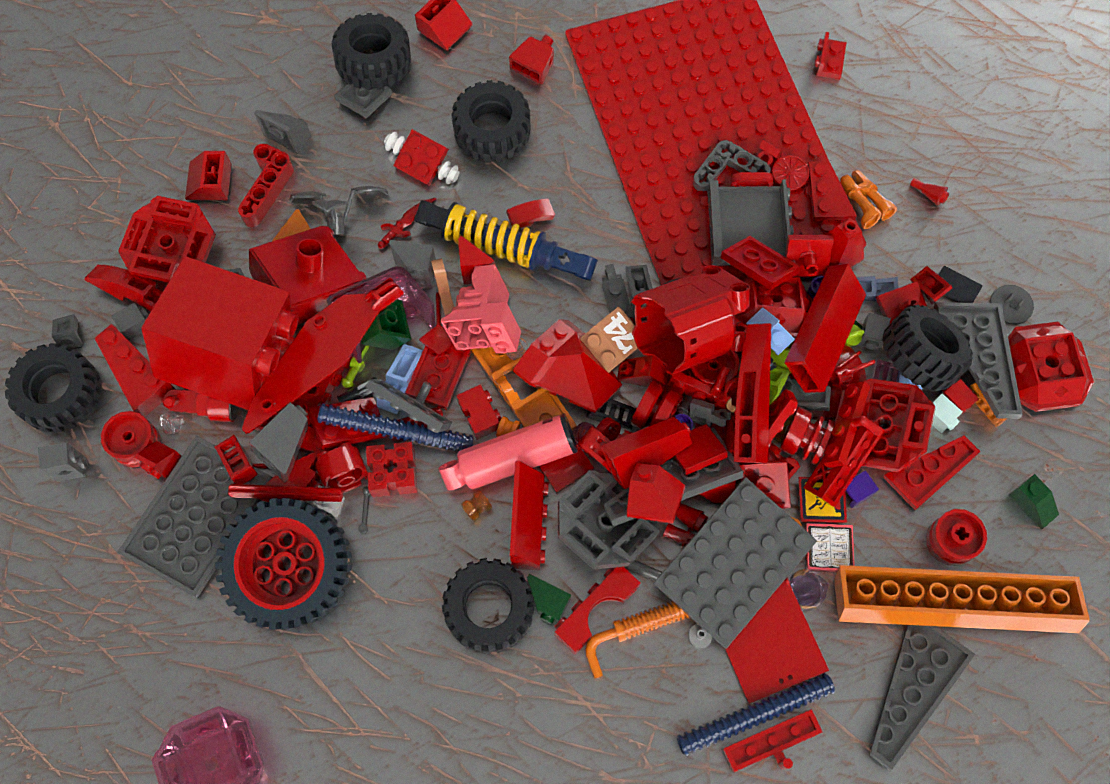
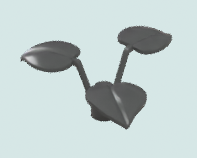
[290,186,388,234]

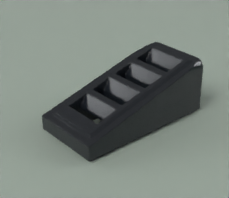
[586,399,637,430]

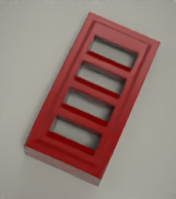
[214,435,257,484]

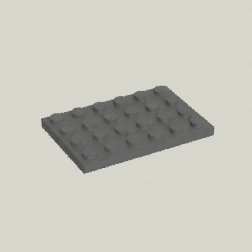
[117,435,273,598]
[653,478,817,649]

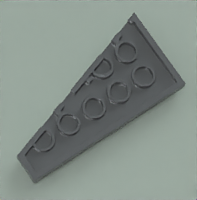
[933,302,1023,419]
[604,427,743,526]
[870,625,975,771]

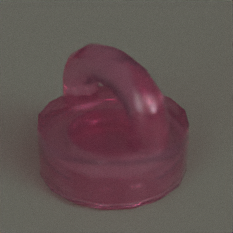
[573,421,596,442]

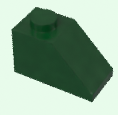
[1009,474,1059,529]
[527,574,571,624]

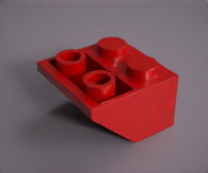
[415,0,473,51]
[185,151,232,200]

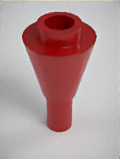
[910,178,950,206]

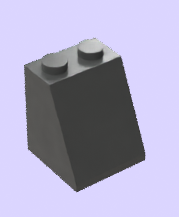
[249,402,308,483]

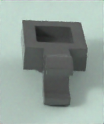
[690,398,731,427]

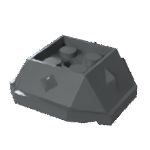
[558,470,660,570]

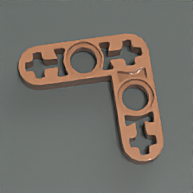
[431,258,454,316]

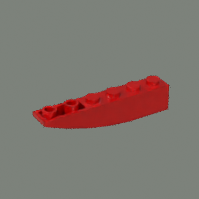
[734,323,771,463]

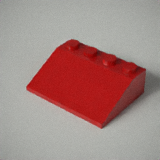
[510,461,549,570]

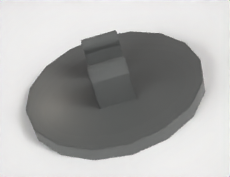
[990,285,1034,325]

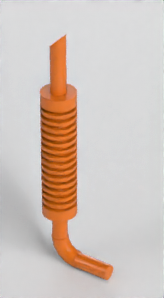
[585,601,689,679]

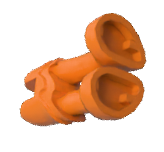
[840,169,897,229]

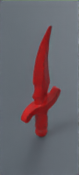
[378,198,436,249]

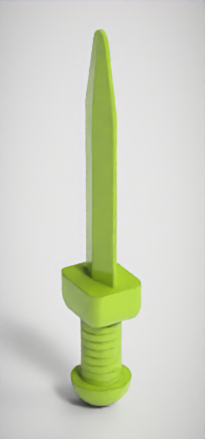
[341,345,370,388]

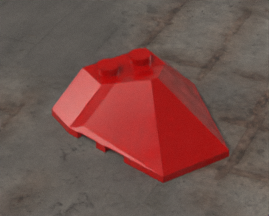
[513,319,622,413]

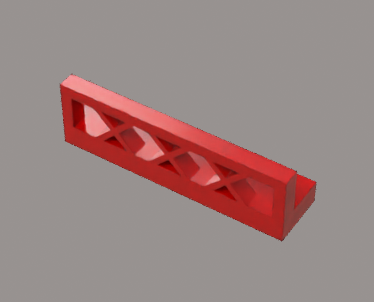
[803,415,885,507]

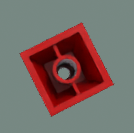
[824,218,864,268]

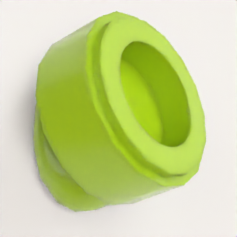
[845,324,865,347]

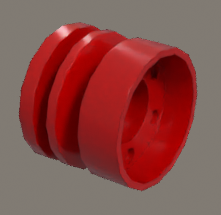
[779,406,835,465]

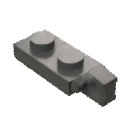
[602,264,633,318]

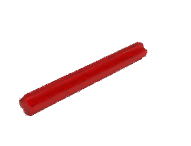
[228,484,343,502]

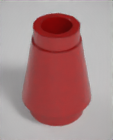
[676,503,708,532]

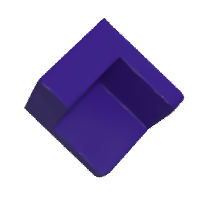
[846,470,879,508]

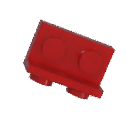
[814,32,847,80]

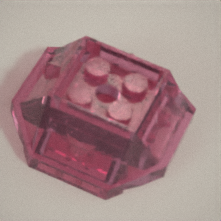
[152,706,266,784]

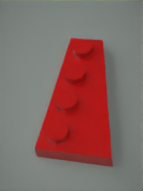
[883,435,981,510]

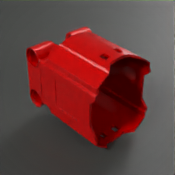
[631,265,750,375]

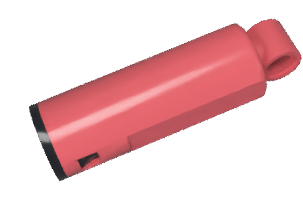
[438,413,578,490]

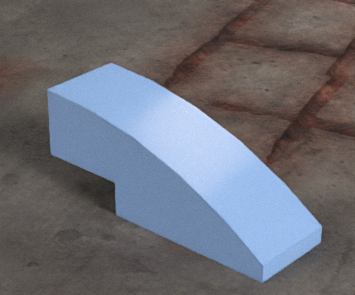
[377,344,423,414]

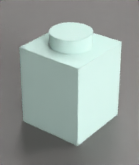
[932,394,962,433]

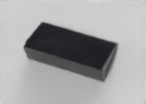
[938,266,983,303]

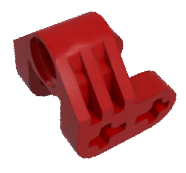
[577,417,632,471]

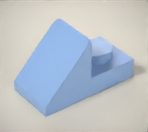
[746,308,795,355]

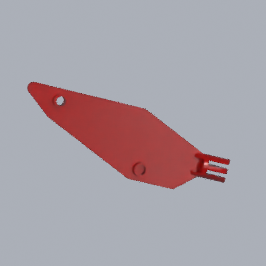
[242,277,404,433]

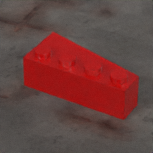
[94,323,176,417]

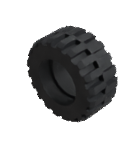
[331,13,411,90]
[452,80,531,162]
[882,305,973,391]
[5,343,102,433]
[442,558,534,654]

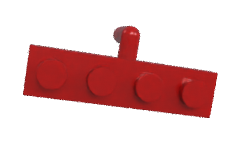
[667,367,735,415]
[822,381,883,468]
[723,709,823,772]

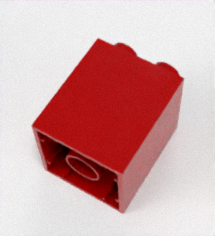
[141,256,299,410]

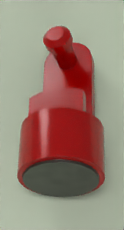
[163,389,239,422]

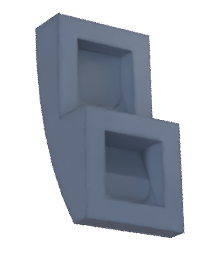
[856,276,899,301]

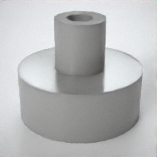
[688,624,712,648]

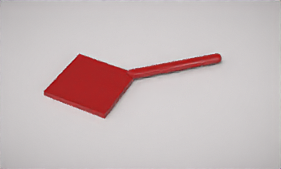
[419,292,453,356]

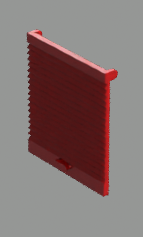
[725,577,829,704]

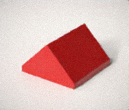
[458,236,495,285]

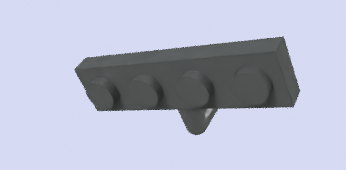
[365,379,452,433]

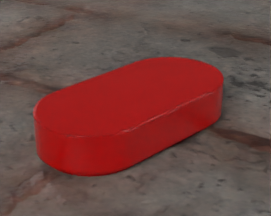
[731,172,773,187]

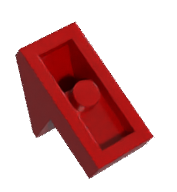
[910,266,952,305]

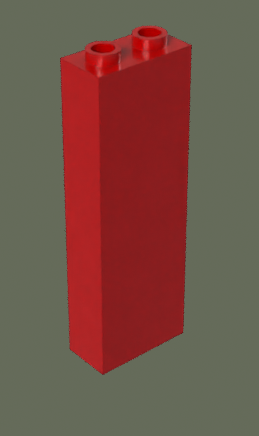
[784,264,866,393]

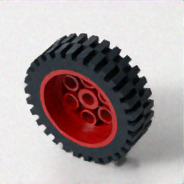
[215,498,352,630]

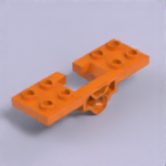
[471,343,577,431]

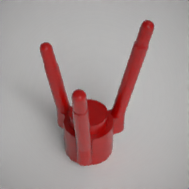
[830,350,875,391]

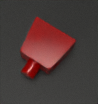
[509,35,554,85]

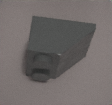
[389,240,436,289]

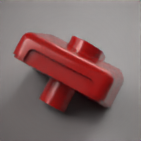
[249,226,366,325]

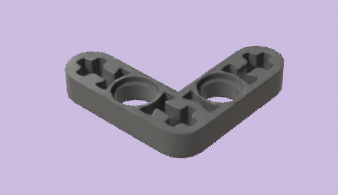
[693,140,770,191]

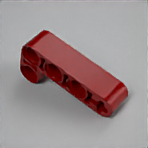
[238,143,294,228]

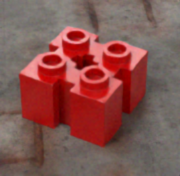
[366,442,418,497]

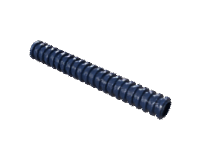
[317,403,474,452]
[677,673,835,756]

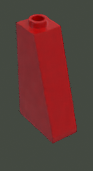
[600,417,692,489]

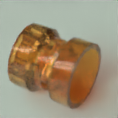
[461,490,493,522]

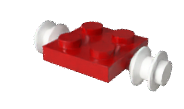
[384,129,460,186]

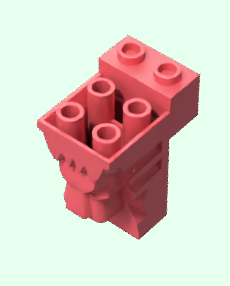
[441,264,521,353]

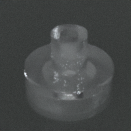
[506,337,528,360]
[160,412,184,435]

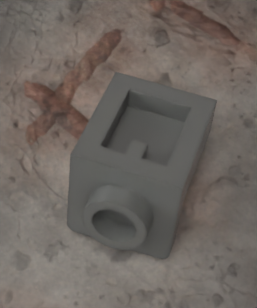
[52,314,82,349]

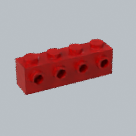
[292,354,352,428]

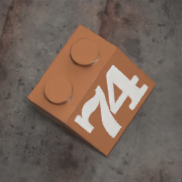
[580,307,638,373]

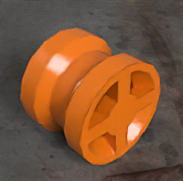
[496,416,521,437]

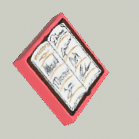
[805,523,855,572]

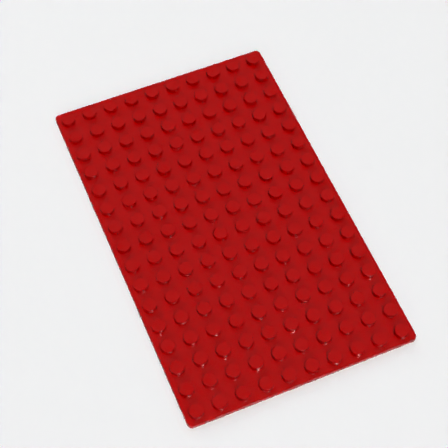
[565,0,866,285]

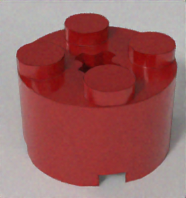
[315,442,368,493]

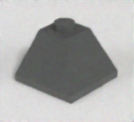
[254,110,311,154]

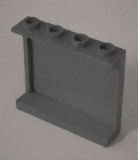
[707,180,794,266]

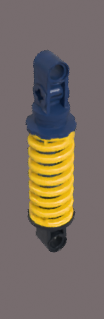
[414,200,598,281]

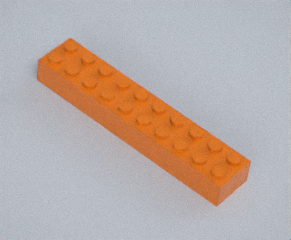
[834,565,1090,633]

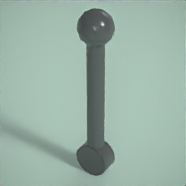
[358,486,370,534]

